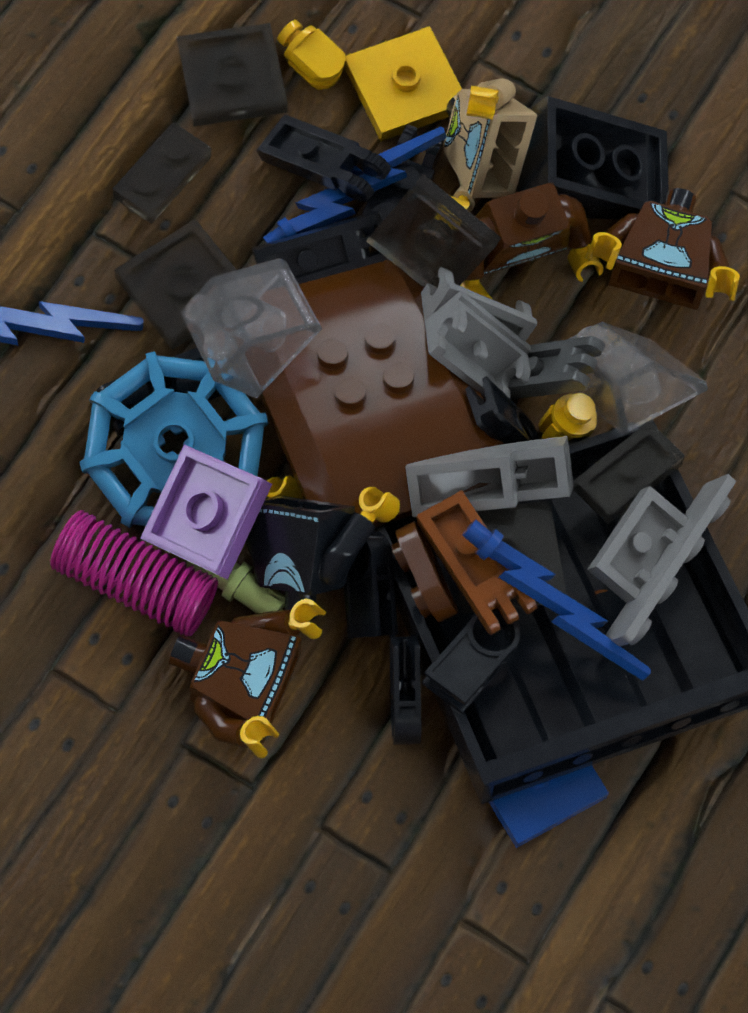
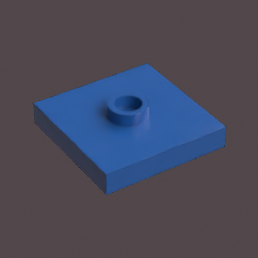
[489,765,609,848]

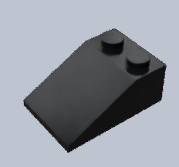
[516,96,669,220]

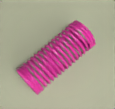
[50,510,218,637]

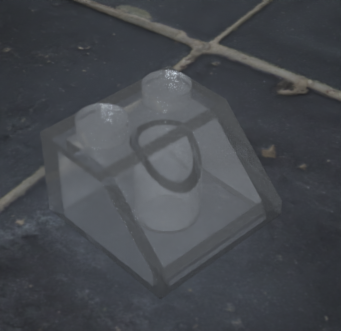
[180,258,322,398]
[569,322,708,434]

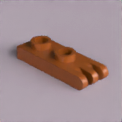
[417,490,537,635]

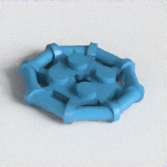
[79,351,269,528]

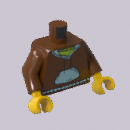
[458,183,604,299]
[585,188,740,310]
[169,599,326,758]

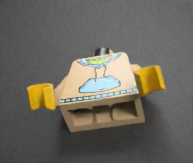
[435,78,537,229]

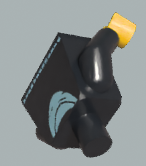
[245,475,400,620]

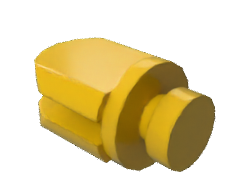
[277,19,346,90]
[538,393,597,441]

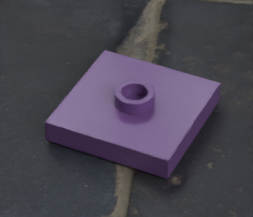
[140,444,272,580]

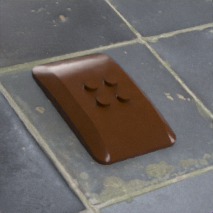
[228,250,503,528]

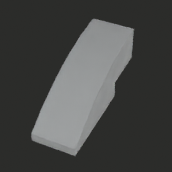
[405,436,574,517]

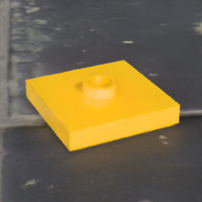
[344,26,462,141]

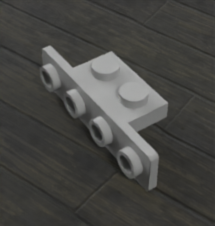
[587,474,736,647]

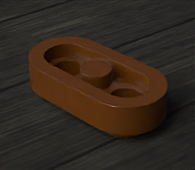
[391,521,459,623]

